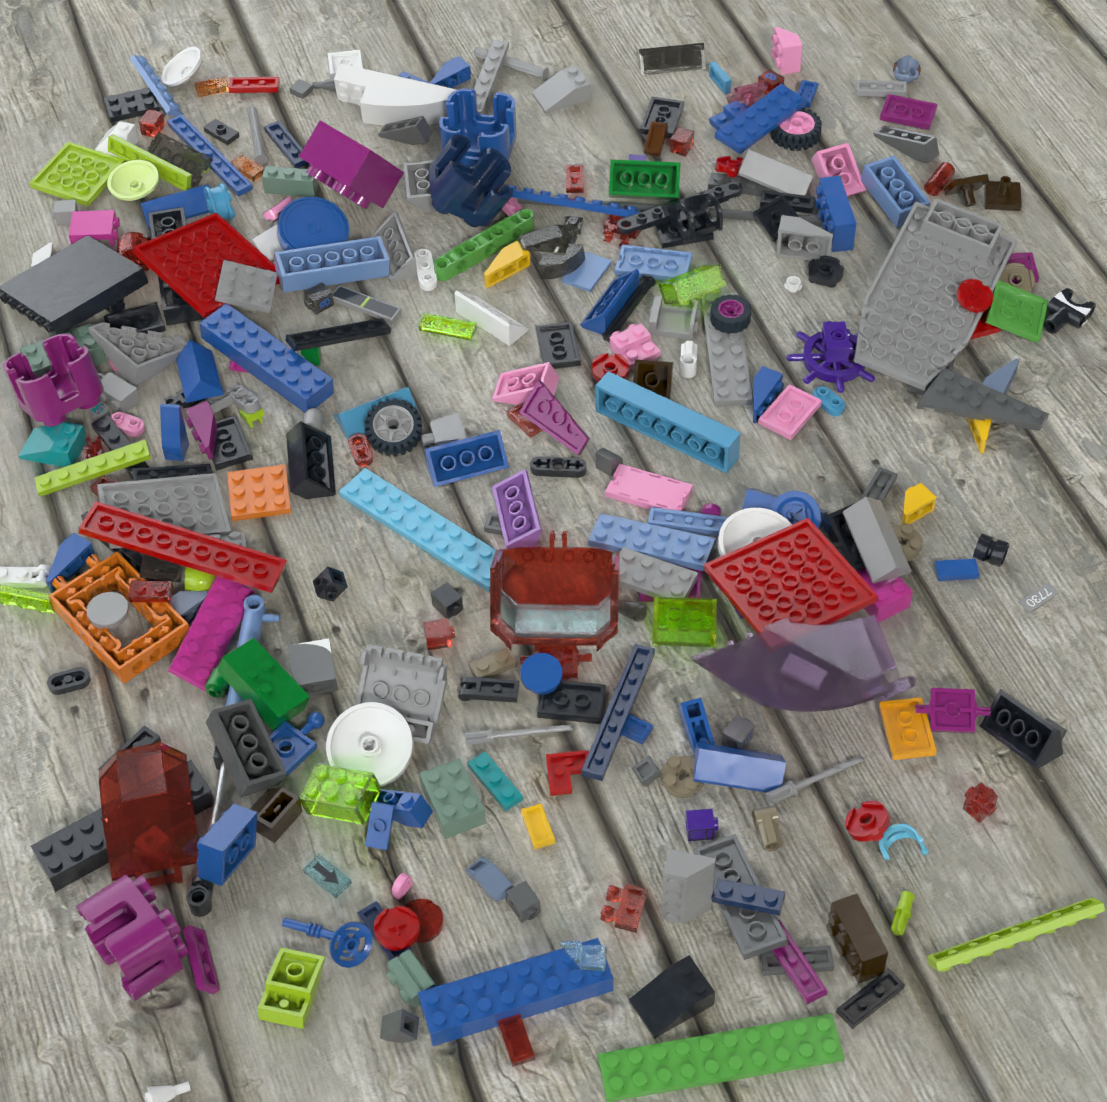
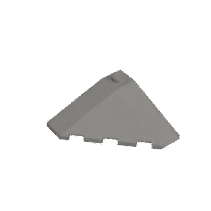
[88,322,188,385]

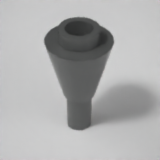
[312,77,336,92]

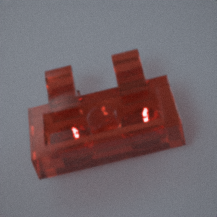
[603,214,641,247]
[600,884,648,933]

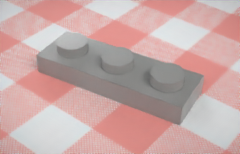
[856,80,907,97]

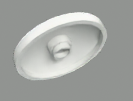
[718,508,792,556]
[326,702,414,789]

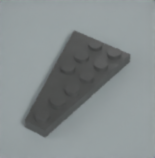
[917,368,1049,431]

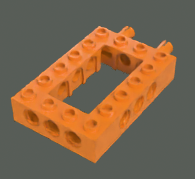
[49,552,189,684]

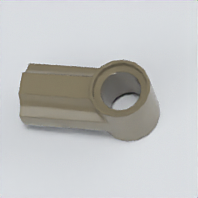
[752,806,783,852]

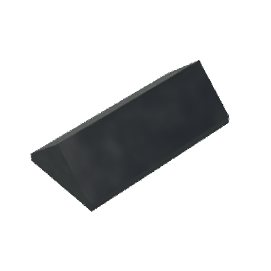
[979,689,1063,769]

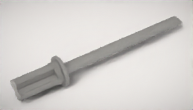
[465,725,573,745]
[766,756,865,804]

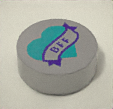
[89,402,110,420]

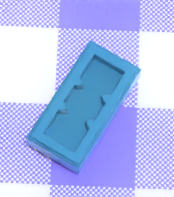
[709,61,731,95]

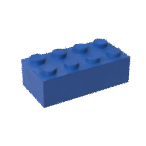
[815,176,856,252]

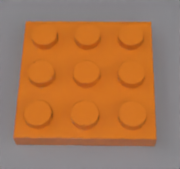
[227,464,291,521]

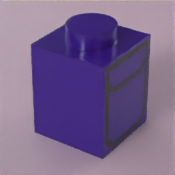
[685,809,719,841]

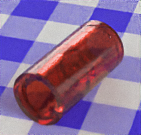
[924,162,955,196]

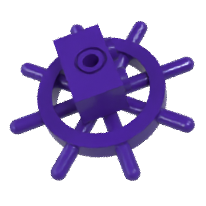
[786,321,875,393]

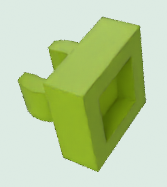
[238,408,265,428]

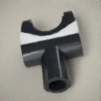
[1044,288,1096,334]

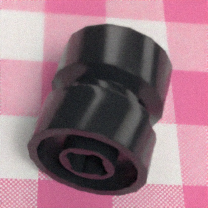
[973,533,1010,567]

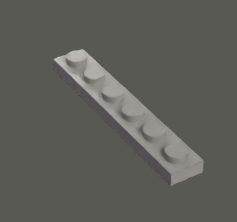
[474,40,509,114]

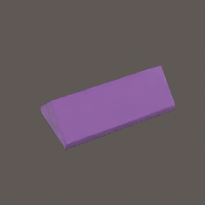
[492,469,542,549]

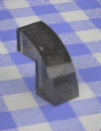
[538,244,586,279]

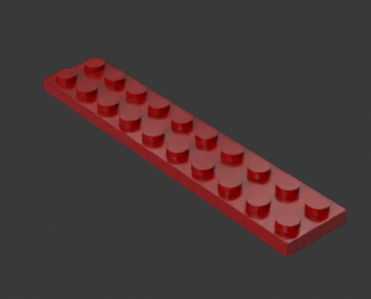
[79,501,287,593]

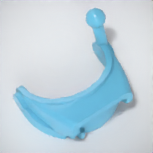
[879,823,929,860]

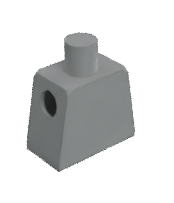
[421,412,467,446]

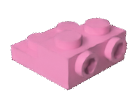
[610,323,661,370]

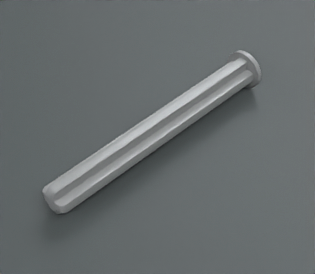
[474,47,549,81]
[247,105,268,166]

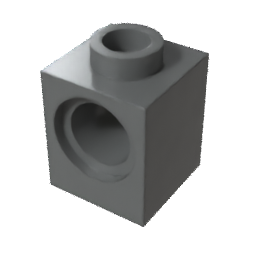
[506,881,541,923]

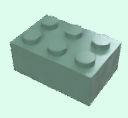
[419,758,486,839]

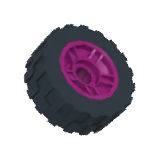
[710,294,752,334]

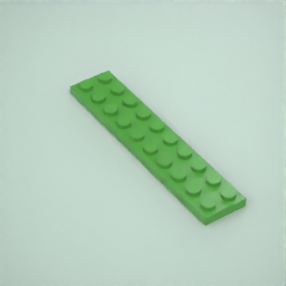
[598,1013,844,1102]

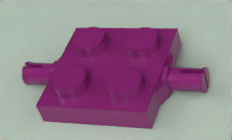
[915,688,991,734]

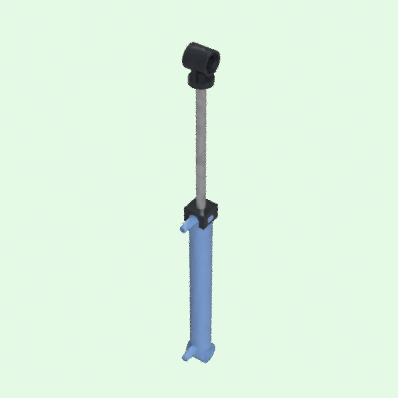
[186,595,281,917]

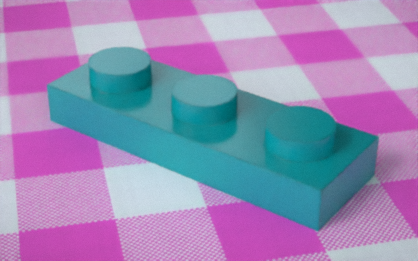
[467,751,523,812]

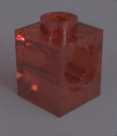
[139,109,165,138]

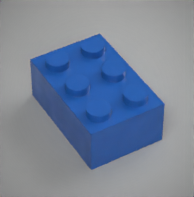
[196,803,257,886]

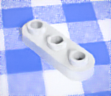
[414,249,437,291]

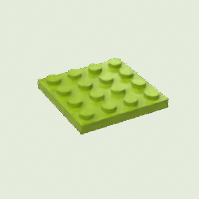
[29,142,125,207]

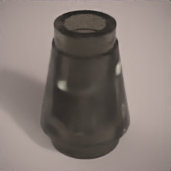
[615,600,647,622]

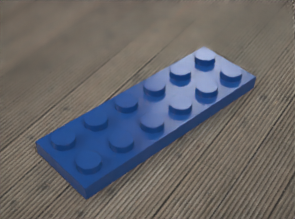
[714,84,807,154]

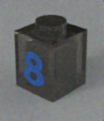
[304,282,334,315]

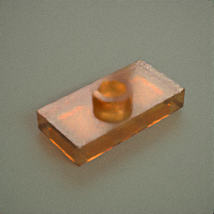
[194,76,229,97]
[230,154,265,182]

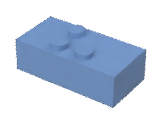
[861,156,930,228]

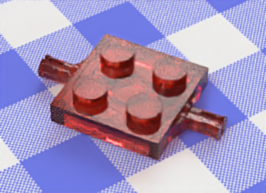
[520,639,592,679]

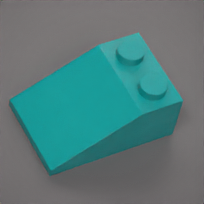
[18,422,87,467]

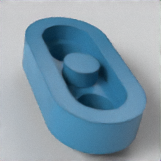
[813,386,845,416]

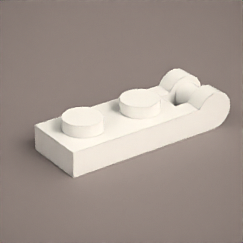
[0,565,50,588]

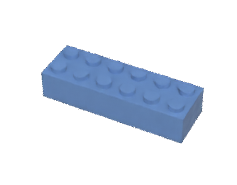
[275,236,389,293]

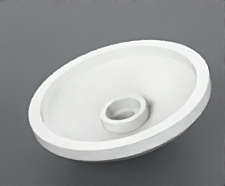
[161,47,202,87]

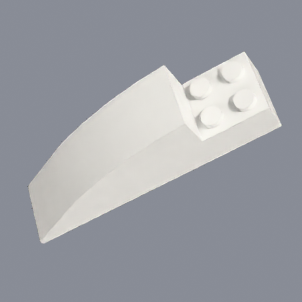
[334,63,456,126]

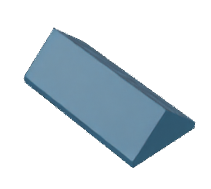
[333,387,418,442]

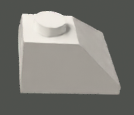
[95,121,138,159]

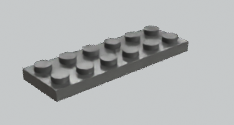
[694,834,788,960]

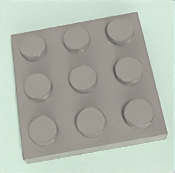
[215,260,277,313]

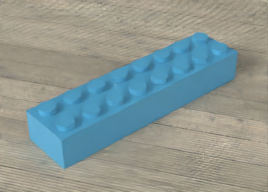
[596,372,741,473]

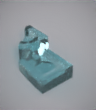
[560,941,607,971]

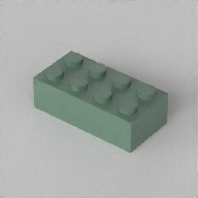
[19,323,106,378]

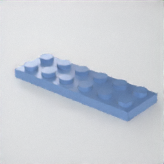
[588,513,716,571]

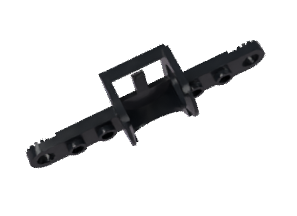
[617,182,743,241]

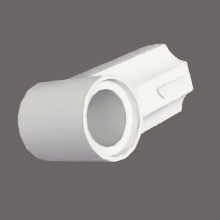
[680,341,698,378]

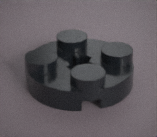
[807,256,844,288]

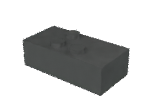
[206,699,287,797]

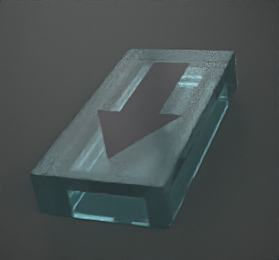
[303,854,352,899]

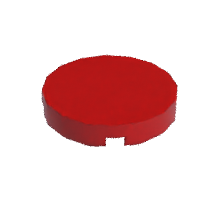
[956,279,993,313]
[374,906,420,951]

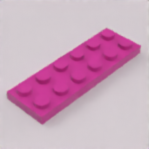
[168,576,255,691]

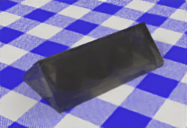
[636,43,706,75]

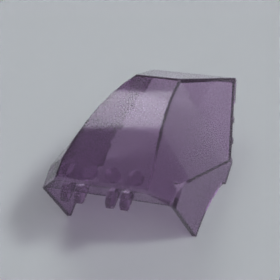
[691,614,916,712]

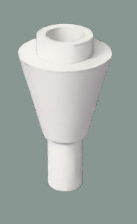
[144,1081,191,1102]

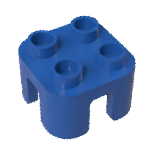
[439,89,517,166]

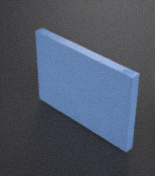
[562,251,612,292]

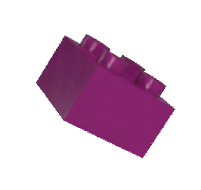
[299,120,404,209]

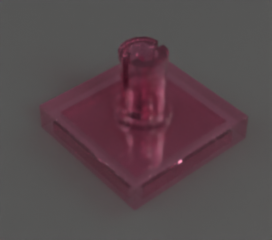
[727,81,768,109]

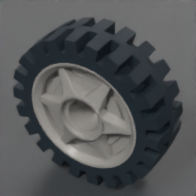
[365,398,422,457]

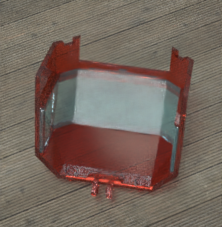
[490,531,620,653]

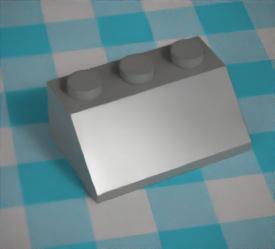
[403,160,436,212]

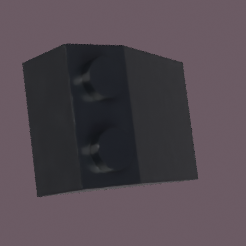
[821,502,865,570]
[629,955,715,1039]

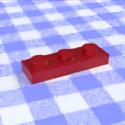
[228,77,280,94]

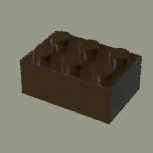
[826,893,888,984]

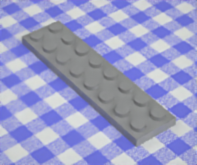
[701,292,752,406]

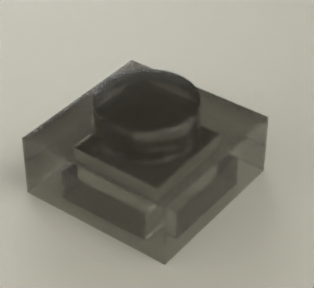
[563,216,583,235]

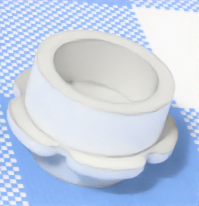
[784,276,802,293]

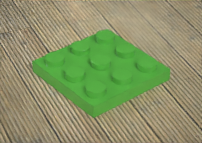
[986,280,1049,343]

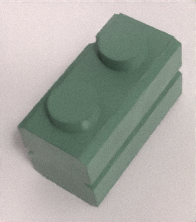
[386,949,436,1008]

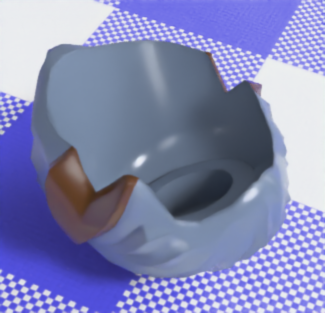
[893,55,921,83]

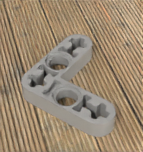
[196,385,261,414]

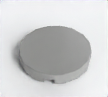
[87,592,129,629]

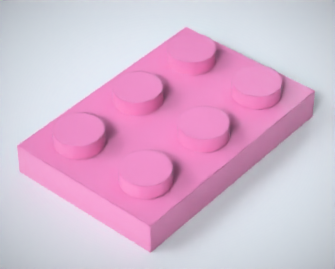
[758,384,822,440]

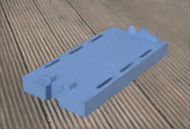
[615,245,692,283]

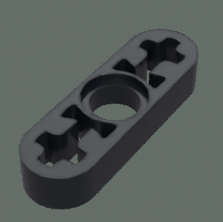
[530,457,587,478]

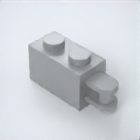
[98,372,140,413]

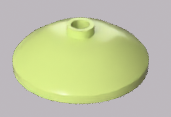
[107,160,159,201]

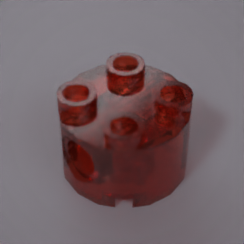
[117,232,151,271]

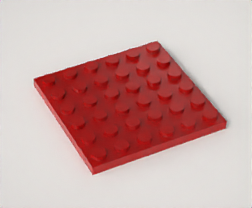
[133,213,280,318]
[704,518,878,651]

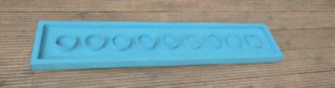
[339,468,515,592]

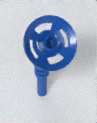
[282,918,373,968]

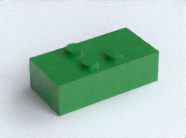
[609,159,681,201]
[217,638,310,731]

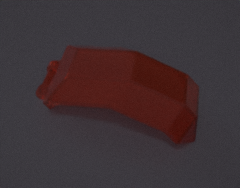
[99,742,199,887]

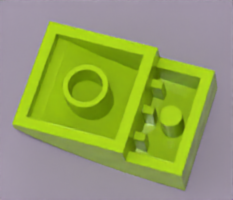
[258,947,325,1029]

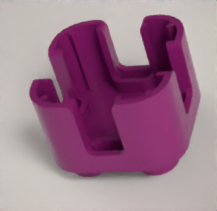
[3,334,104,427]
[76,875,189,1002]

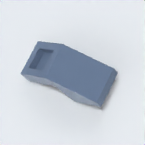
[465,857,514,902]

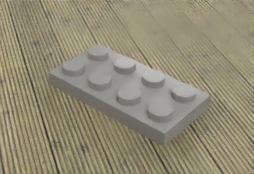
[606,547,698,607]

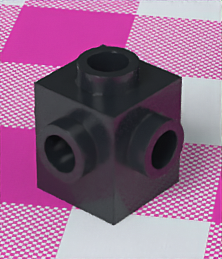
[313,566,348,602]

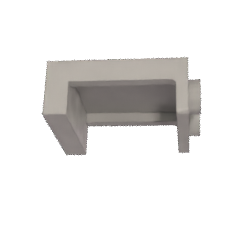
[649,296,701,340]

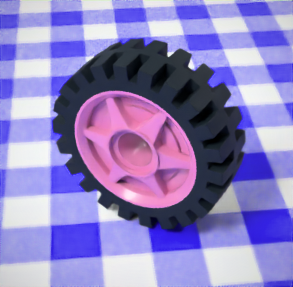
[771,107,822,151]

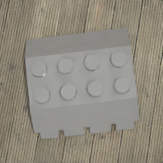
[351,644,447,744]

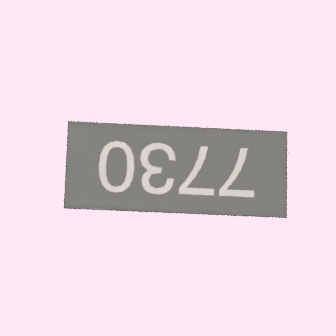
[1018,582,1059,612]

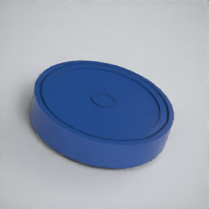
[277,197,349,251]

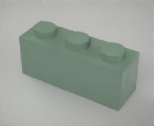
[262,166,319,197]

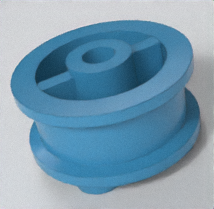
[204,182,236,221]

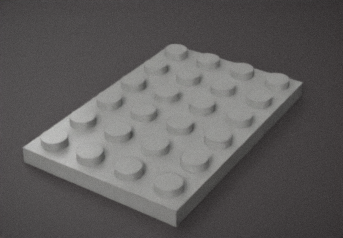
[97,473,231,549]

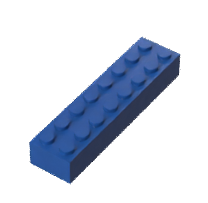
[200,303,334,413]
[418,938,613,1046]

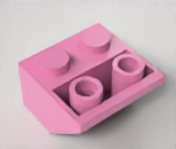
[771,27,802,74]

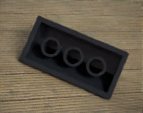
[286,421,336,499]

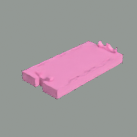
[605,464,693,511]

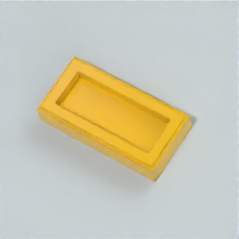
[521,803,555,850]

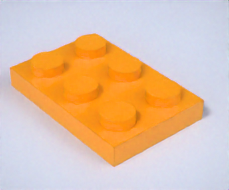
[879,697,937,760]

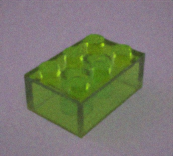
[658,264,727,307]
[652,597,717,648]
[299,763,382,824]

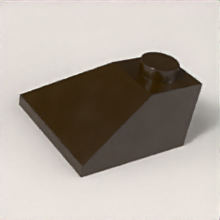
[633,359,674,400]

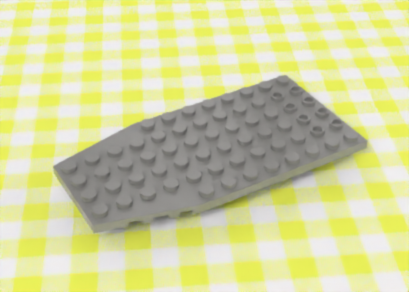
[854,198,1017,390]

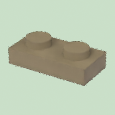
[469,648,516,678]

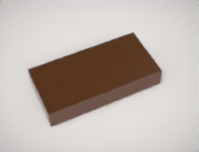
[643,121,668,157]

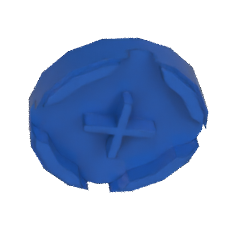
[520,653,562,695]

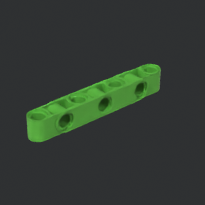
[434,209,534,281]

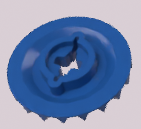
[770,491,821,529]

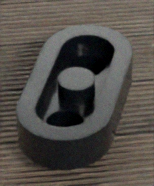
[47,667,91,695]

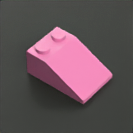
[811,143,866,196]
[492,362,560,406]

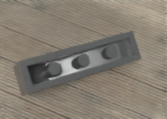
[873,125,939,163]

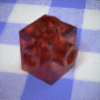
[963,782,998,823]

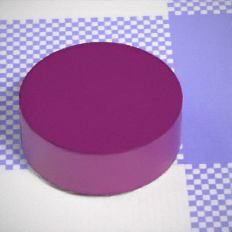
[701,503,721,516]

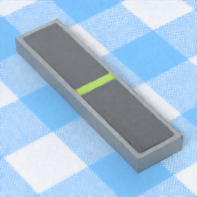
[330,285,402,324]

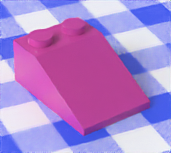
[856,567,913,624]

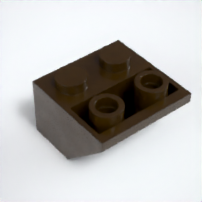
[250,787,303,843]

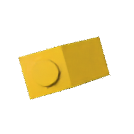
[901,483,937,525]

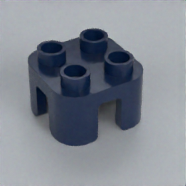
[429,134,513,228]

